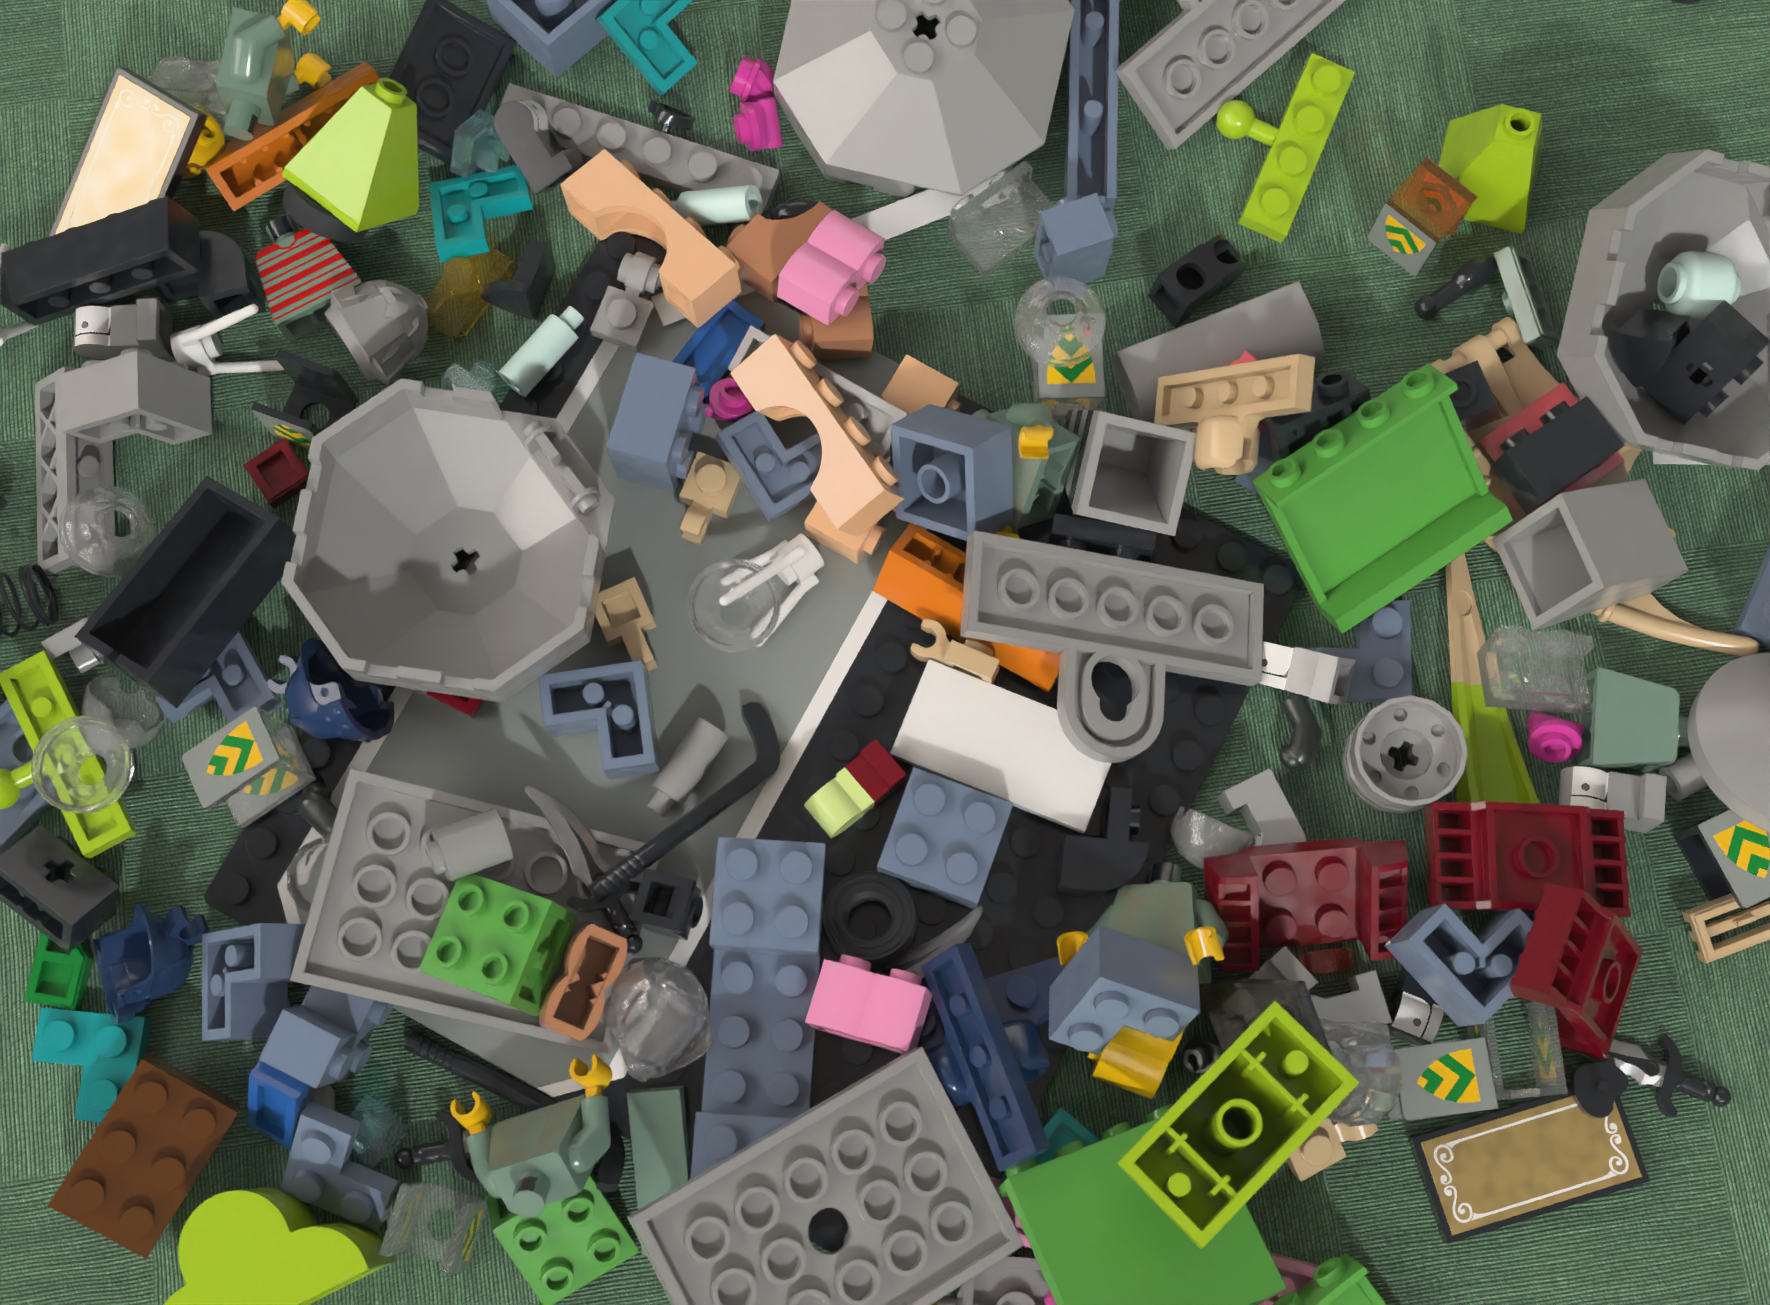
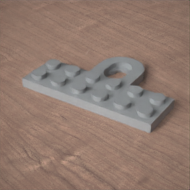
[1115,0,1346,150]
[960,530,1264,763]

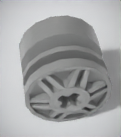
[1342,695,1468,815]

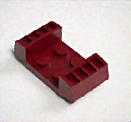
[1424,801,1631,919]
[1204,837,1408,972]
[1509,883,1643,1061]

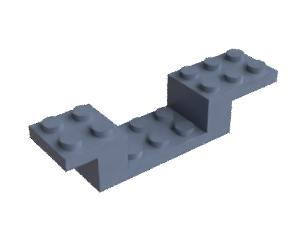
[690,837,826,1179]

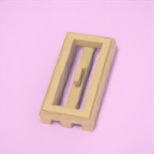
[1682,893,1770,963]

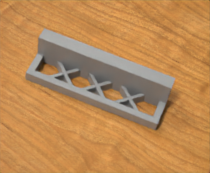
[35,366,116,575]

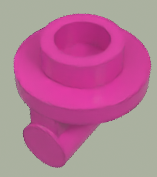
[733,97,783,152]
[707,378,756,423]
[1526,710,1584,763]

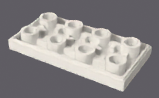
[890,659,1111,834]

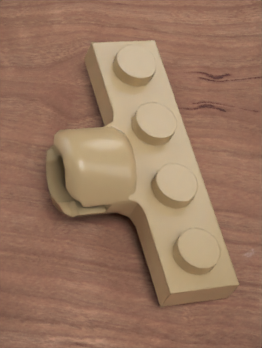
[1154,353,1315,475]

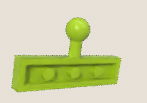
[1216,53,1355,243]
[0,650,138,858]

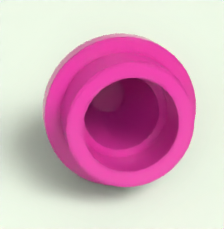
[729,56,775,103]

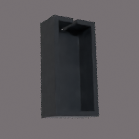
[74,476,296,708]

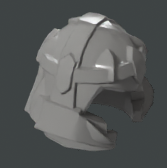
[324,280,429,385]

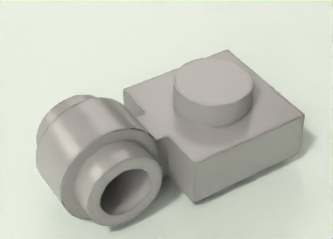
[590,251,662,352]

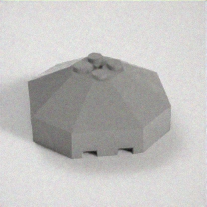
[773,0,1074,198]
[1557,149,1770,471]
[281,378,615,703]

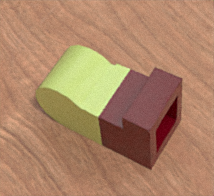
[804,739,907,838]

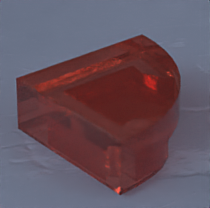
[1299,948,1355,975]

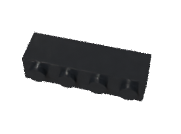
[0,196,200,326]

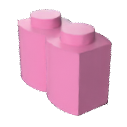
[777,210,886,326]
[805,954,932,1054]

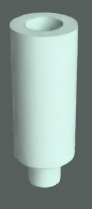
[670,185,763,226]
[498,306,584,397]

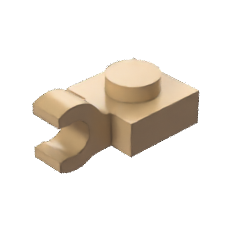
[679,451,742,545]
[595,577,657,671]
[910,619,1000,684]
[1286,1100,1378,1182]

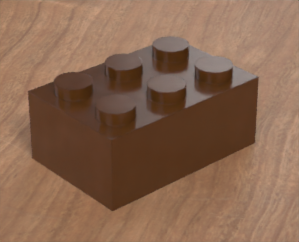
[47,1051,241,1259]

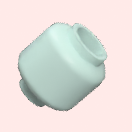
[1657,251,1741,319]

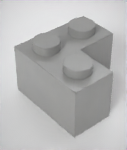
[60,348,212,445]

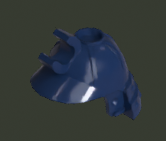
[267,638,395,743]
[93,903,210,1025]

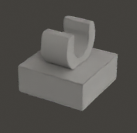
[41,614,103,673]

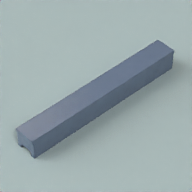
[1064,0,1119,212]

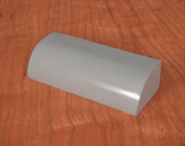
[1112,281,1324,423]

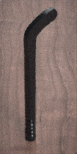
[588,702,780,903]
[404,1031,625,1192]

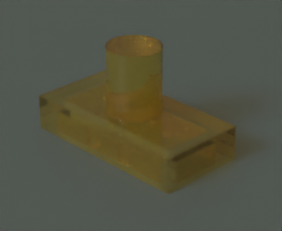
[425,244,517,343]

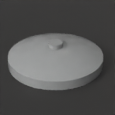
[1687,653,1770,833]

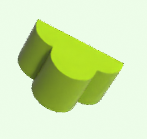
[1117,1001,1360,1249]
[164,1187,394,1305]

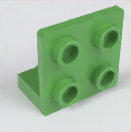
[420,873,578,1017]
[485,1169,638,1305]

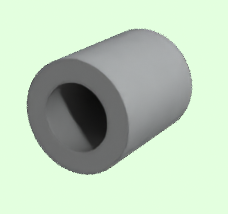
[425,808,513,881]

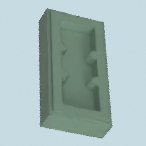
[1493,246,1558,350]

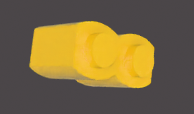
[1087,1026,1185,1099]

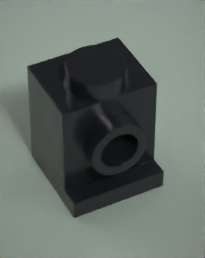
[630,868,703,941]

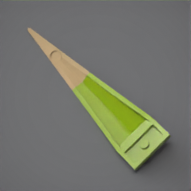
[1445,553,1540,804]

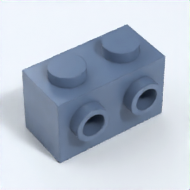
[1033,193,1118,294]

